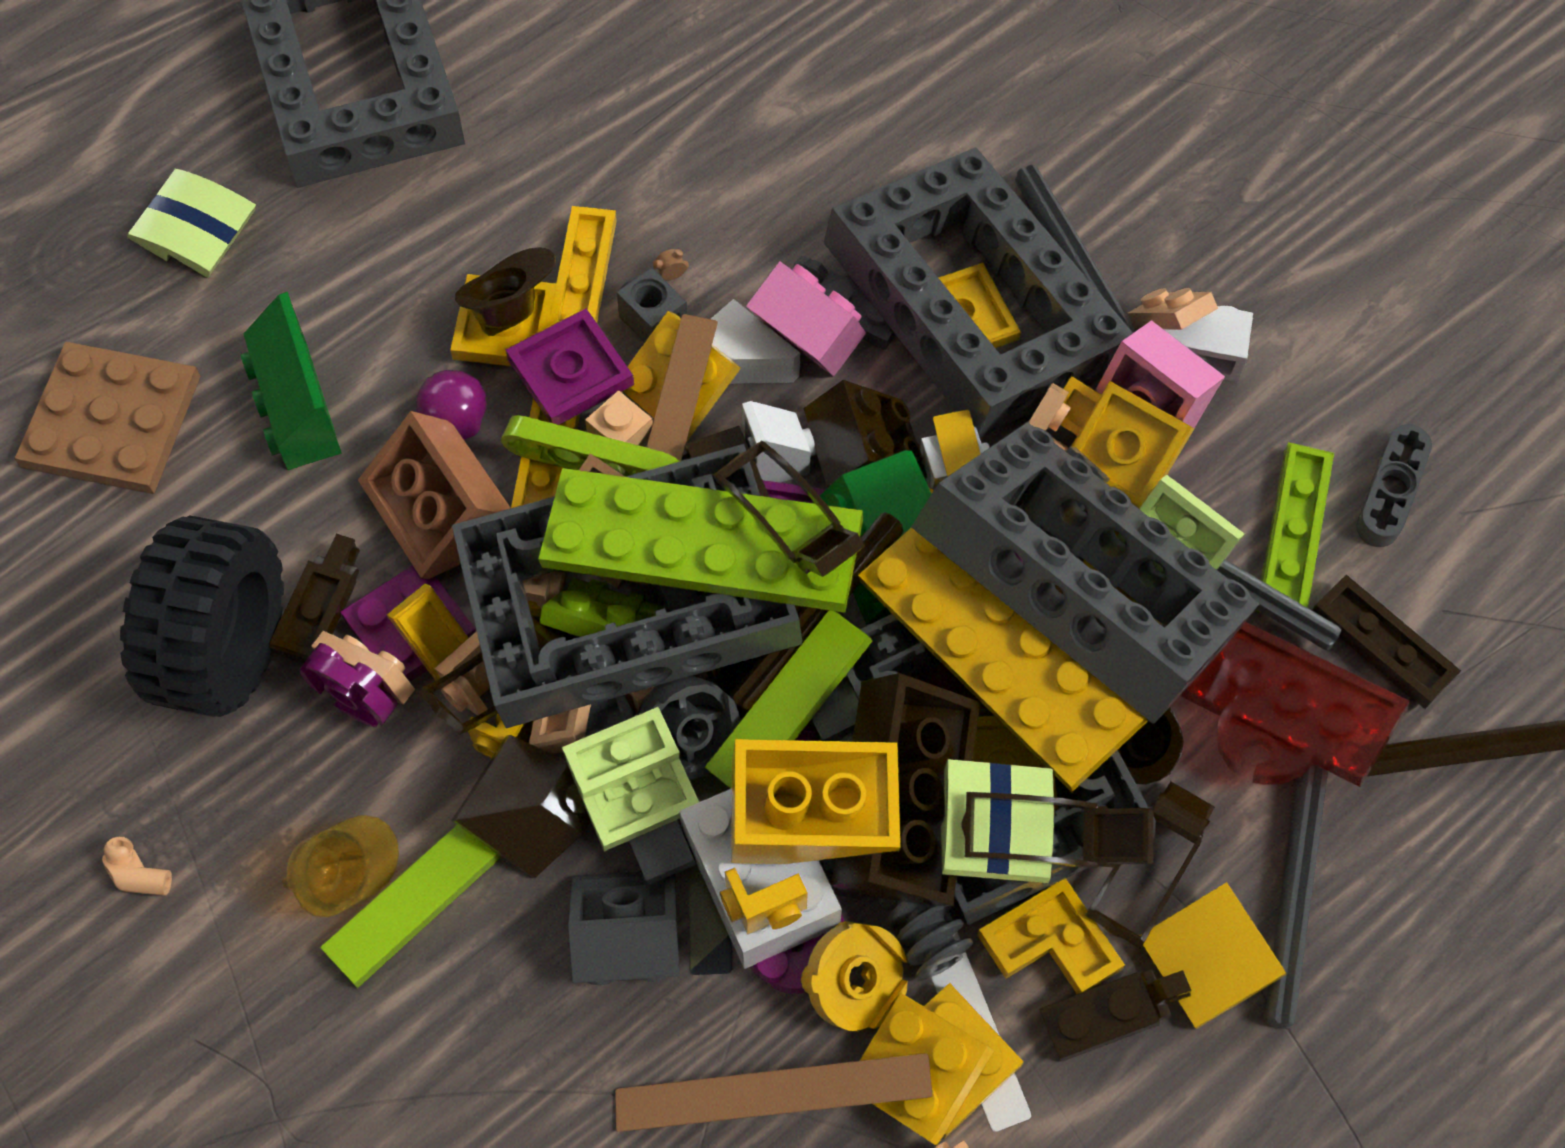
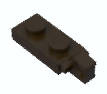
[269,533,360,663]
[1040,970,1192,1062]

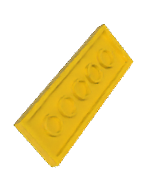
[858,528,1147,792]

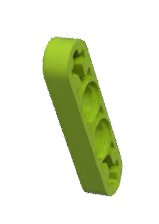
[501,415,680,477]

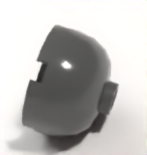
[637,676,740,780]

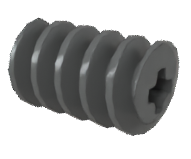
[879,898,973,980]

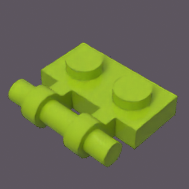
[539,578,664,637]

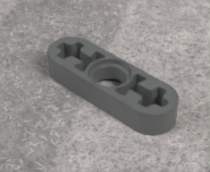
[1356,424,1432,547]

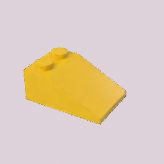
[731,739,900,864]

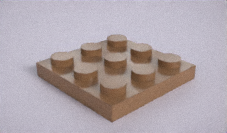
[15,342,201,494]

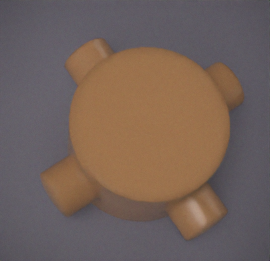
[653,249,689,280]

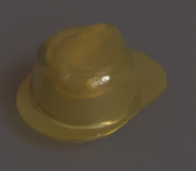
[281,815,399,918]

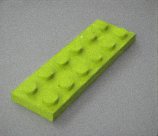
[539,468,863,612]

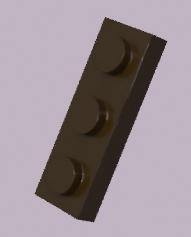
[1312,575,1461,709]

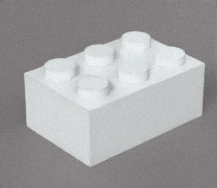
[679,789,842,969]

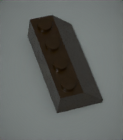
[830,673,980,907]

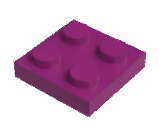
[506,308,634,425]
[340,565,476,682]

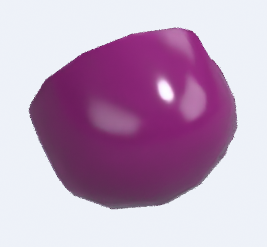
[416,370,487,440]

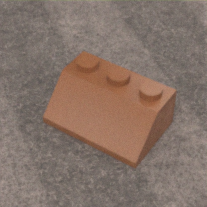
[358,411,511,579]

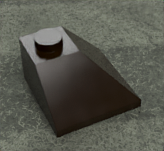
[451,735,591,878]

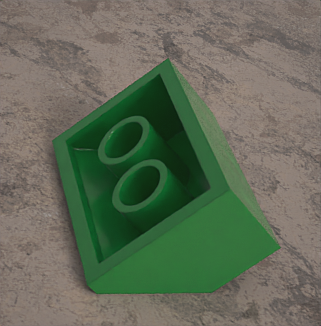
[240,292,342,470]
[813,450,932,624]

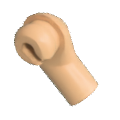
[102,837,172,896]

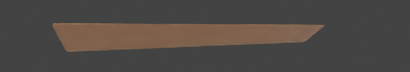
[626,314,718,585]
[615,1053,932,1132]

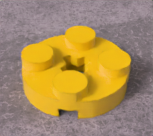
[801,921,908,1031]

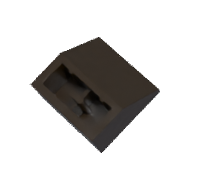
[803,380,928,488]

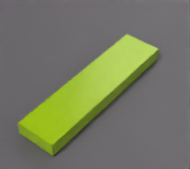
[1255,442,1334,613]
[705,610,872,789]
[320,825,501,989]

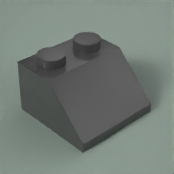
[568,872,680,985]

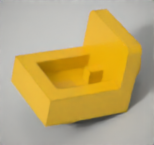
[719,867,808,935]

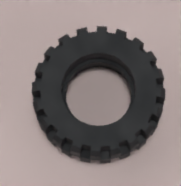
[120,515,284,717]

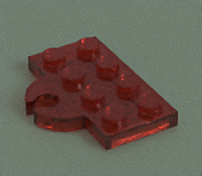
[1180,622,1409,787]

